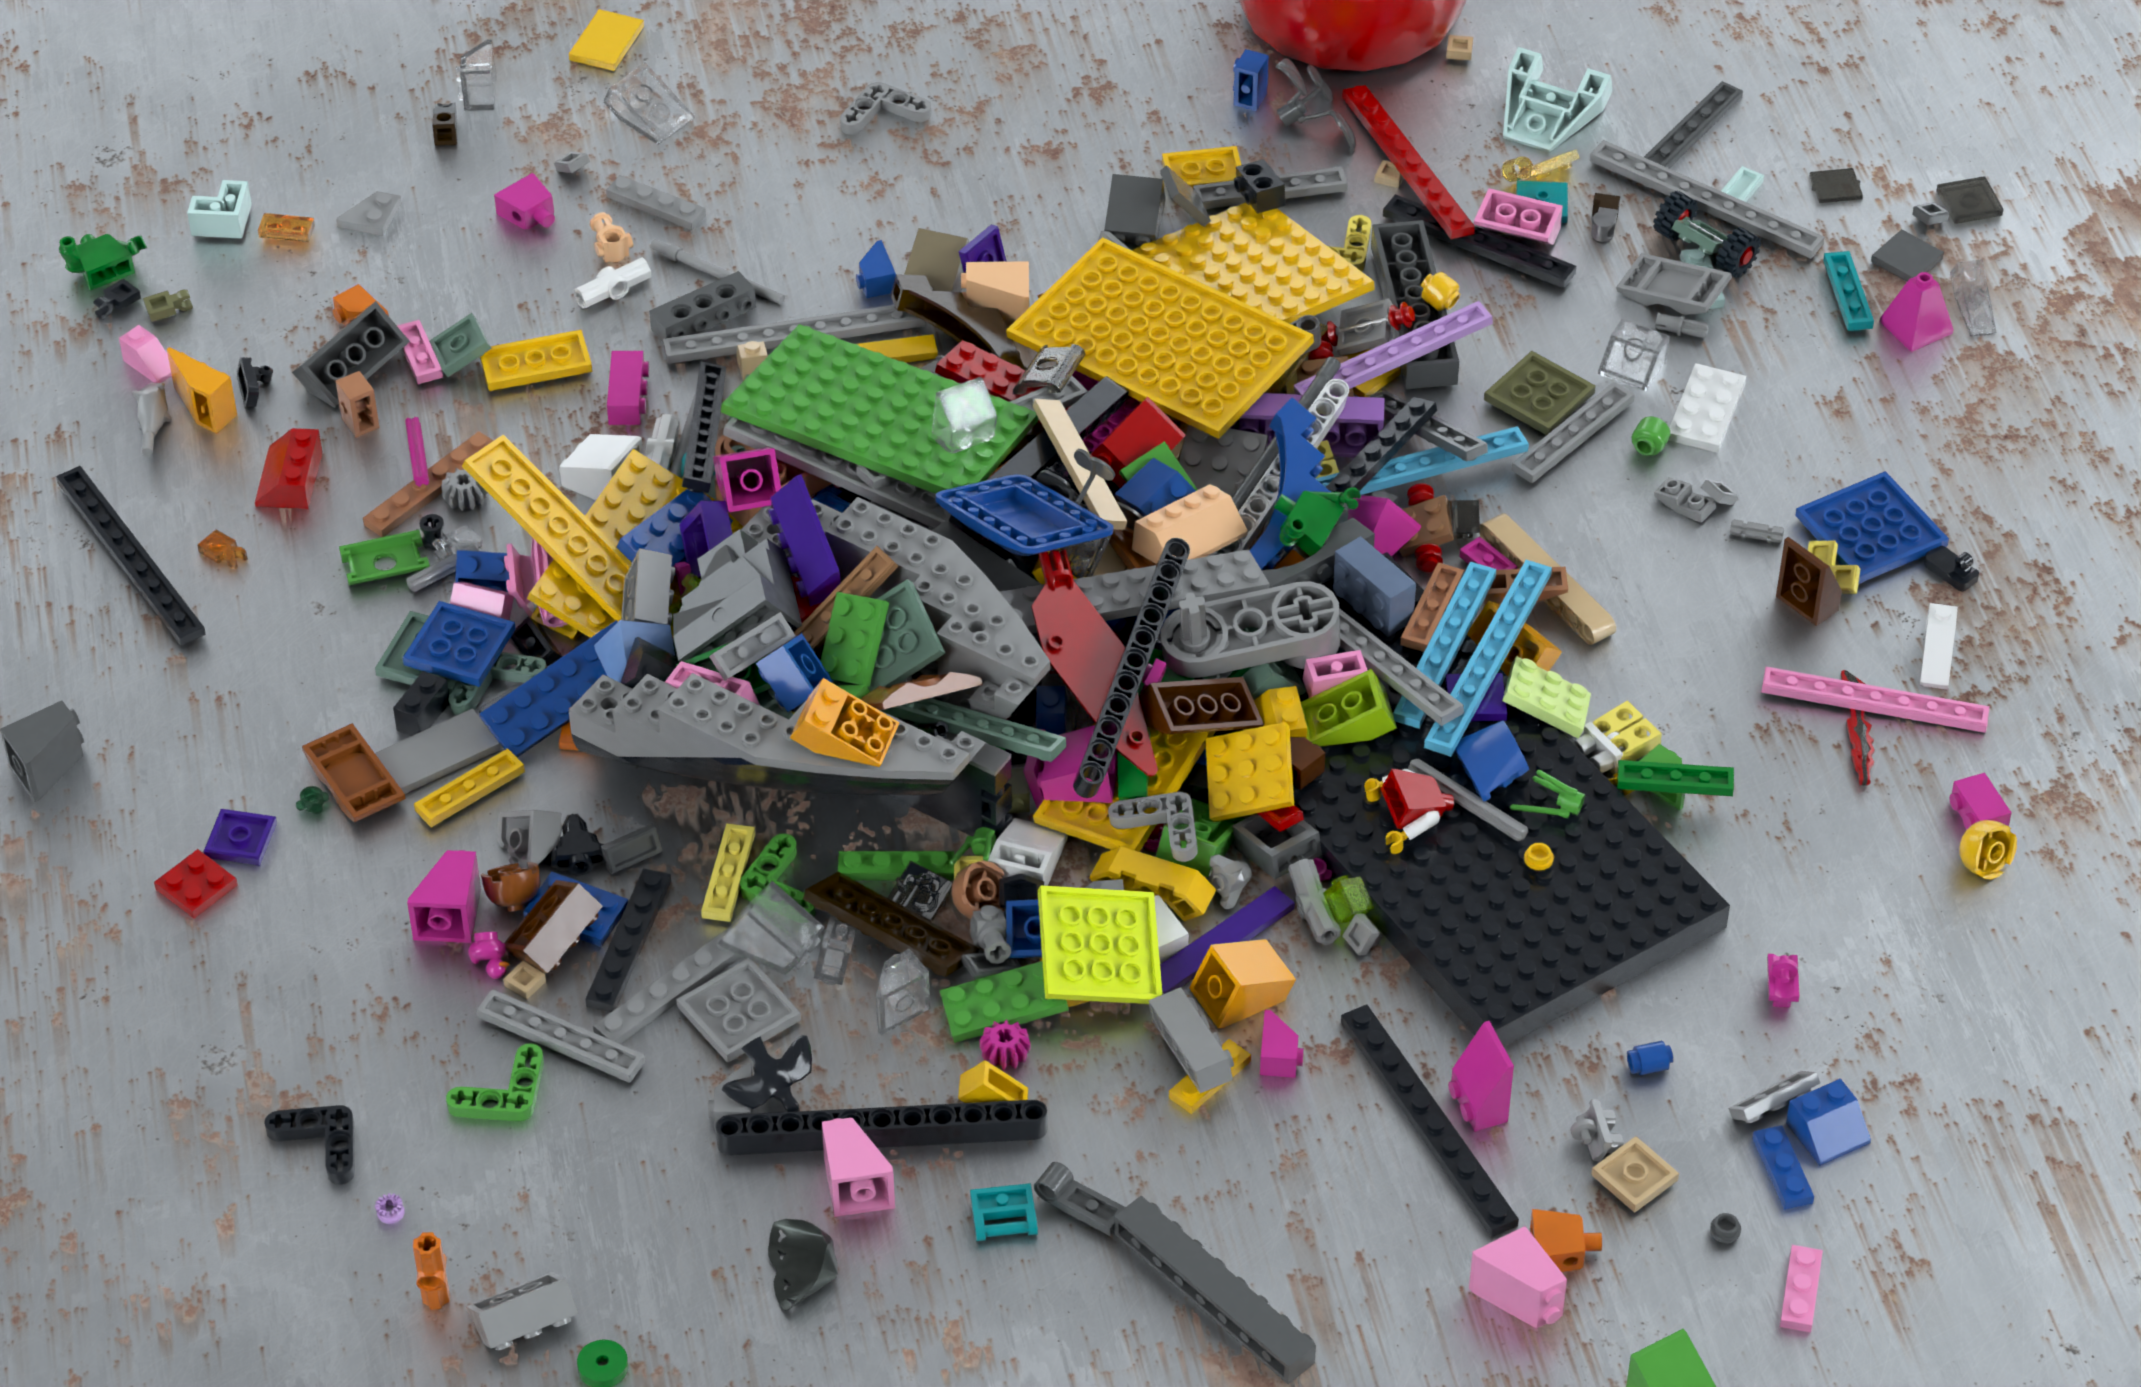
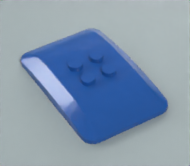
[936,474,1114,556]

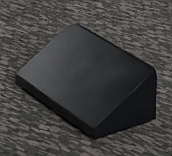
[511,616,563,666]

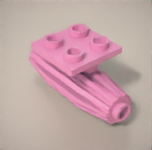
[504,537,567,628]

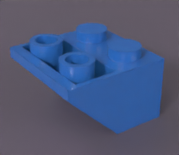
[455,550,510,592]

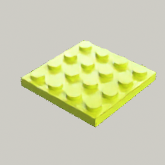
[1037,885,1162,1004]

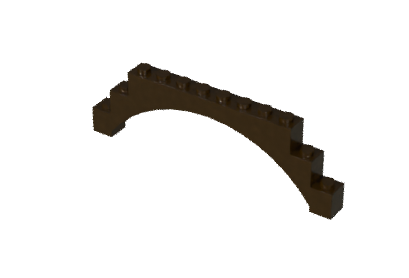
[890,274,1045,468]

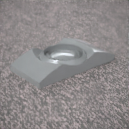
[1616,253,1732,315]

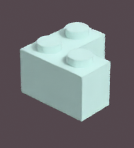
[187,180,252,238]

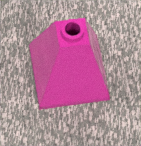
[1879,272,1954,352]
[1348,496,1421,556]

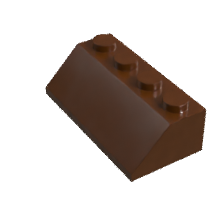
[1139,677,1264,735]

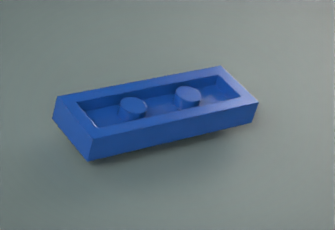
[1752,1125,1815,1210]

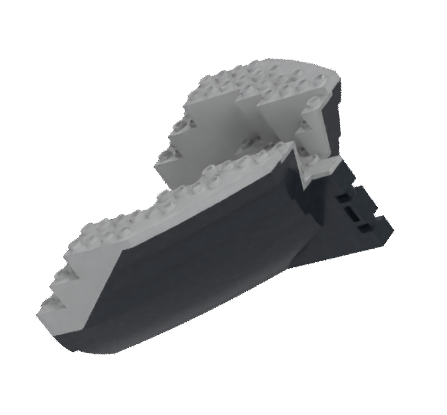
[569,497,1050,840]

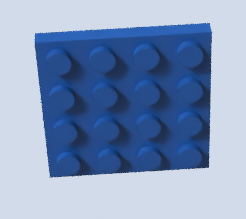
[1795,471,1949,584]

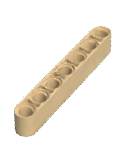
[1478,513,1616,645]

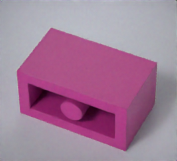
[1949,772,2012,829]

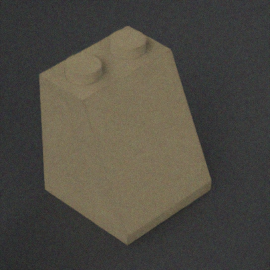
[904,228,969,292]

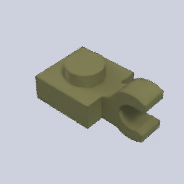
[143,289,193,322]

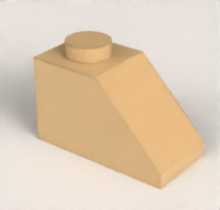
[736,341,768,381]

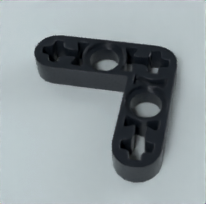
[264,1105,355,1185]

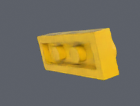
[1169,1039,1251,1114]

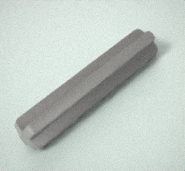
[406,545,480,592]

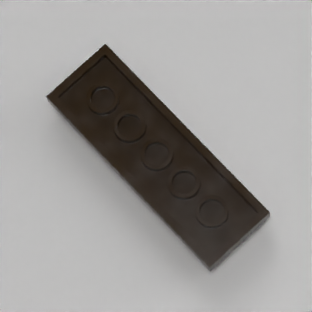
[803,872,980,977]

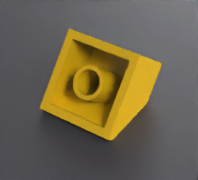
[1243,686,1307,739]

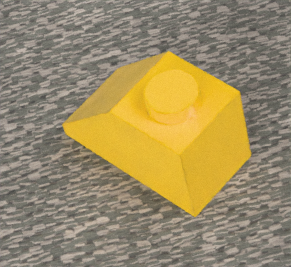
[958,1060,1028,1103]

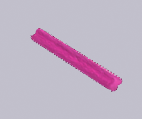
[405,416,429,487]

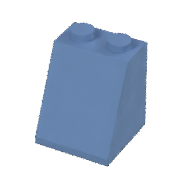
[594,620,675,683]

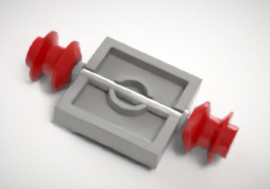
[1320,298,1415,356]

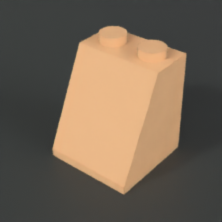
[961,261,1029,329]

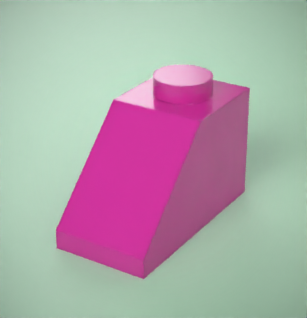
[1260,1010,1304,1078]

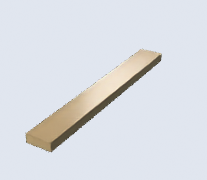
[1033,399,1127,530]

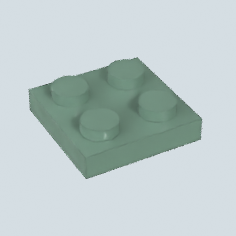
[429,313,491,377]

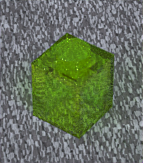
[1323,876,1374,924]

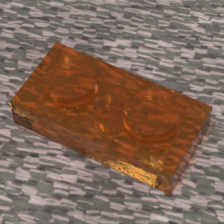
[258,213,315,242]

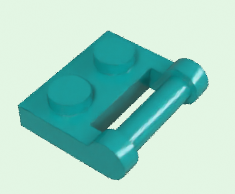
[970,1183,1038,1241]

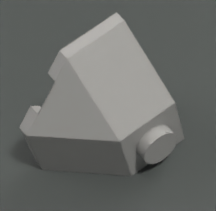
[498,810,562,868]

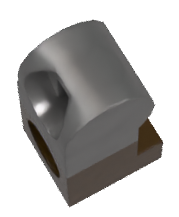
[1591,193,1620,242]

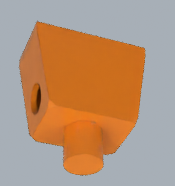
[1530,1209,1602,1272]

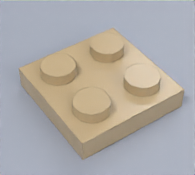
[1591,1136,1679,1213]

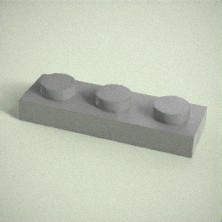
[709,612,796,681]
[1728,1071,1820,1123]

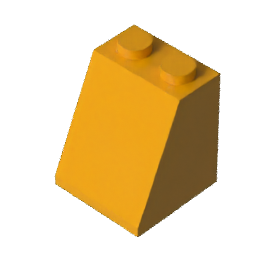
[1189,939,1296,1029]

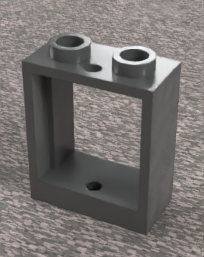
[1232,813,1322,880]

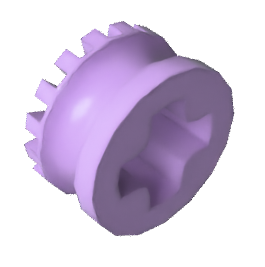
[375,1193,405,1224]

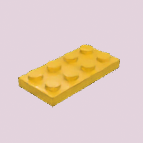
[480,330,593,391]

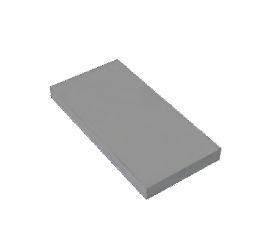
[375,708,500,794]

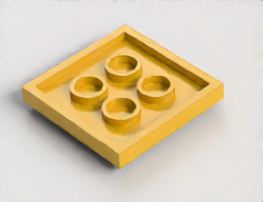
[1205,722,1294,822]

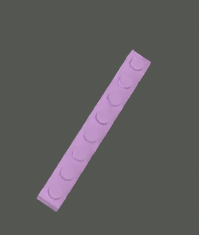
[1294,301,1493,396]

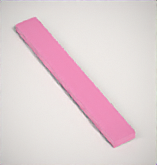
[1761,667,1989,733]

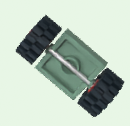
[1653,190,1761,278]

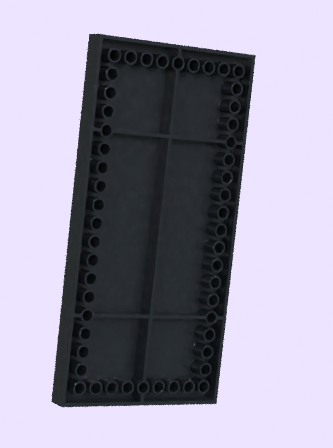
[1195,552,1730,1047]

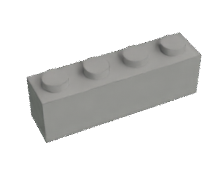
[1148,987,1234,1093]

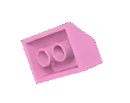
[1474,188,1563,245]

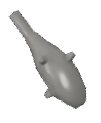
[132,382,171,457]

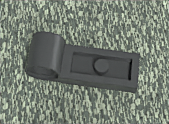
[1034,1162,1125,1236]

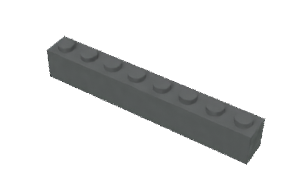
[1114,1196,1316,1384]

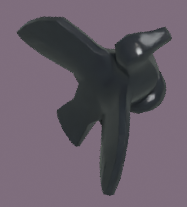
[722,1035,812,1112]

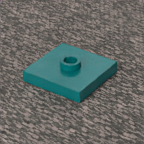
[1516,181,1568,223]

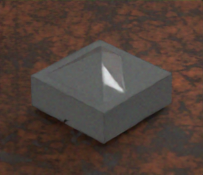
[1912,202,1949,225]

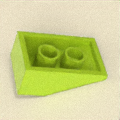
[1301,669,1397,746]

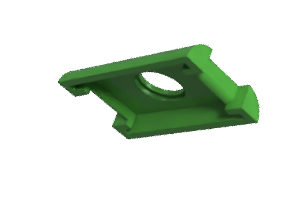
[339,530,430,586]

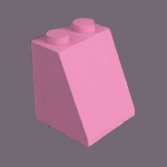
[822,1118,895,1217]
[1469,1226,1567,1329]

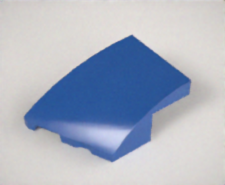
[1454,721,1529,802]

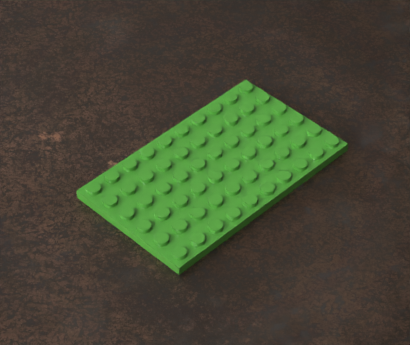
[721,324,1038,494]

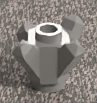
[1206,854,1252,909]

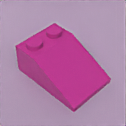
[1448,1021,1514,1132]

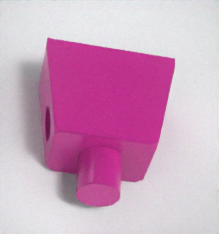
[494,173,555,230]

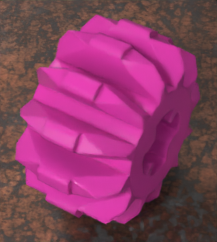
[980,1019,1031,1071]

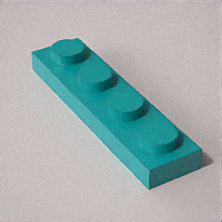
[1823,251,1874,331]

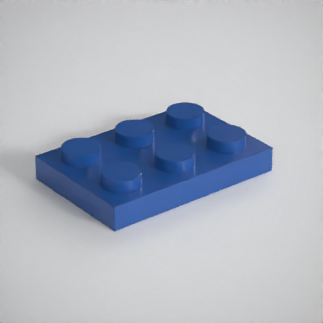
[523,871,628,947]

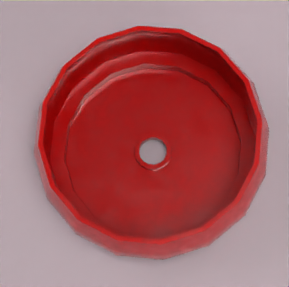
[1239,0,1466,71]

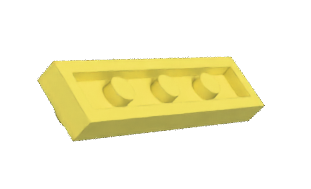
[701,823,755,922]

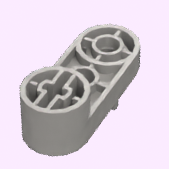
[1161,581,1340,678]

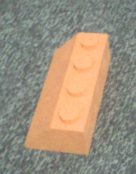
[1132,484,1248,564]

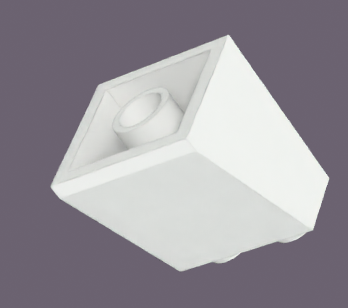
[559,434,643,501]

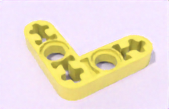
[1328,215,1371,272]

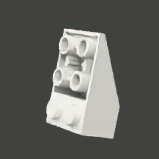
[988,818,1069,886]

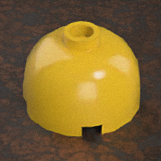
[1959,820,2017,880]

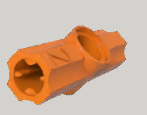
[413,1232,450,1309]

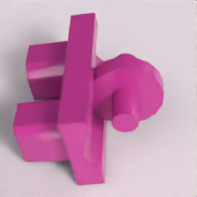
[1767,953,1800,1008]

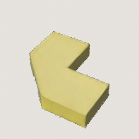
[1808,541,1860,594]

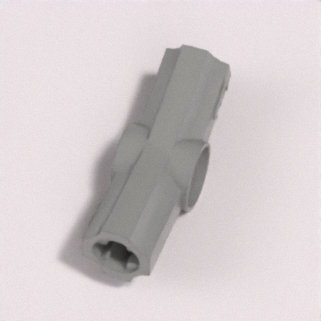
[1288,859,1341,945]

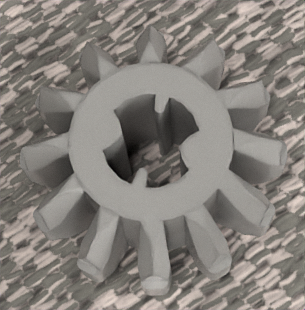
[441,468,488,512]

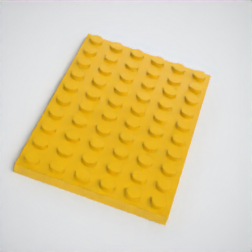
[1006,237,1314,439]

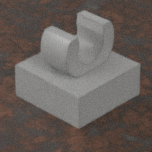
[1342,914,1383,955]

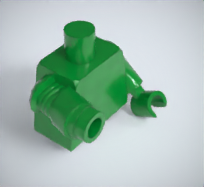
[59,234,147,291]
[1273,487,1361,556]

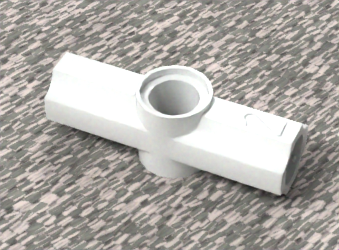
[574,257,652,309]
[646,414,679,470]

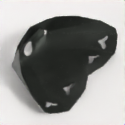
[768,1219,838,1311]

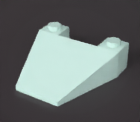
[1503,47,1613,153]

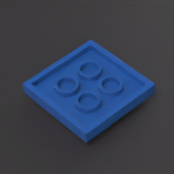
[403,601,516,687]

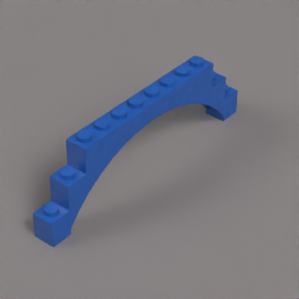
[1105,397,1331,638]

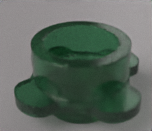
[296,786,329,814]

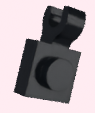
[93,279,141,319]

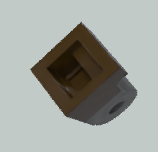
[432,103,457,146]

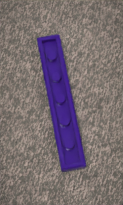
[1160,886,1295,995]

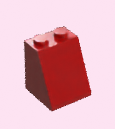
[1091,397,1186,488]

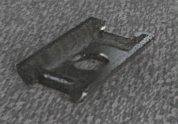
[1013,344,1086,394]

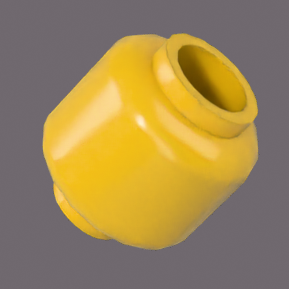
[1421,272,1461,311]

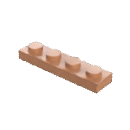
[1400,563,1464,652]

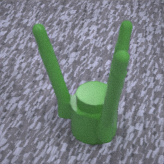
[1510,770,1585,819]
[950,827,996,865]

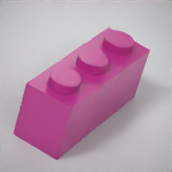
[607,351,649,425]

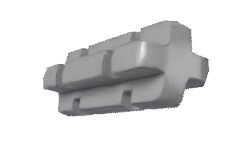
[1730,519,1784,543]

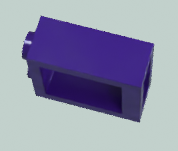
[679,501,732,585]

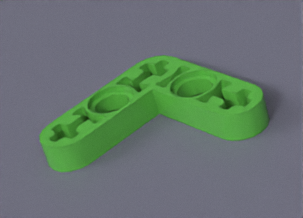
[740,834,816,923]
[446,1043,544,1121]

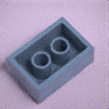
[1333,536,1416,637]

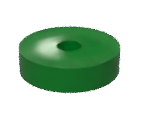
[577,1339,628,1387]

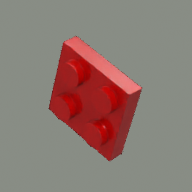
[154,849,238,919]

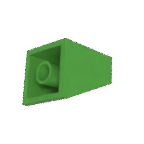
[1626,1328,1716,1387]

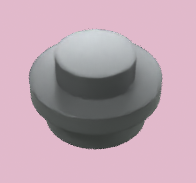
[1710,1213,1741,1243]

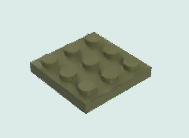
[1484,351,1596,435]

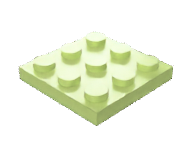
[1502,656,1591,739]

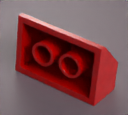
[255,428,323,509]

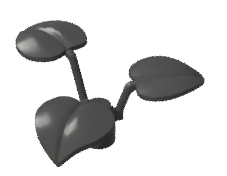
[1276,58,1356,154]
[1035,449,1143,531]

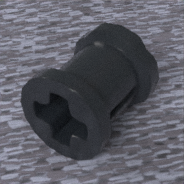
[419,514,446,550]

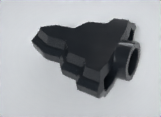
[551,814,605,875]

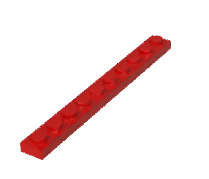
[1342,85,1475,239]

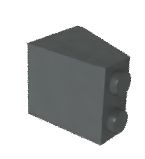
[1104,174,1166,246]
[0,700,84,802]

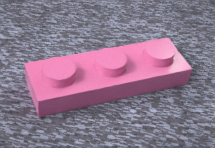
[397,320,443,384]
[1780,1245,1823,1332]

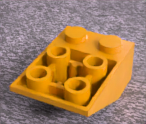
[167,347,237,434]
[790,678,900,767]

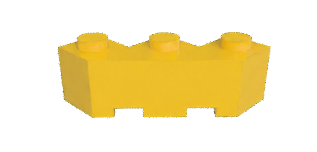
[1089,846,1216,921]

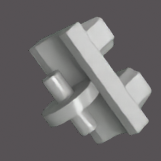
[1570,1099,1624,1162]

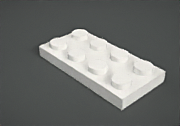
[1669,363,1746,453]

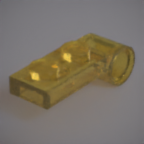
[1502,149,1580,182]

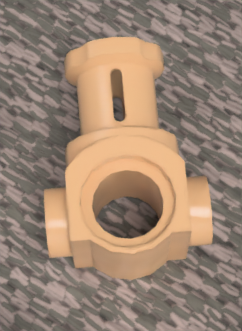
[590,212,633,263]

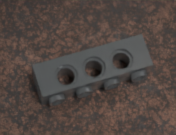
[649,271,756,343]

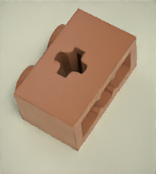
[336,371,380,438]

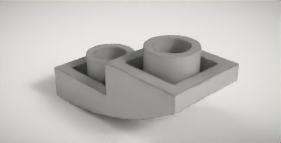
[1654,477,1716,523]

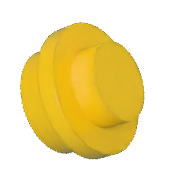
[1524,843,1554,870]

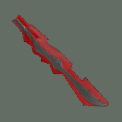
[1841,670,1875,786]

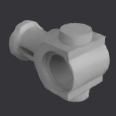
[970,905,1011,964]

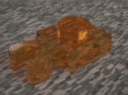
[197,529,248,569]

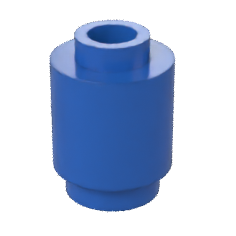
[1627,1040,1673,1076]

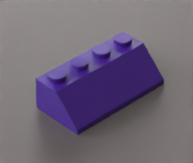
[768,475,841,606]

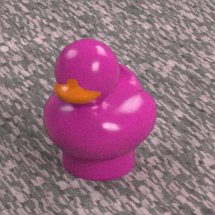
[468,932,510,979]

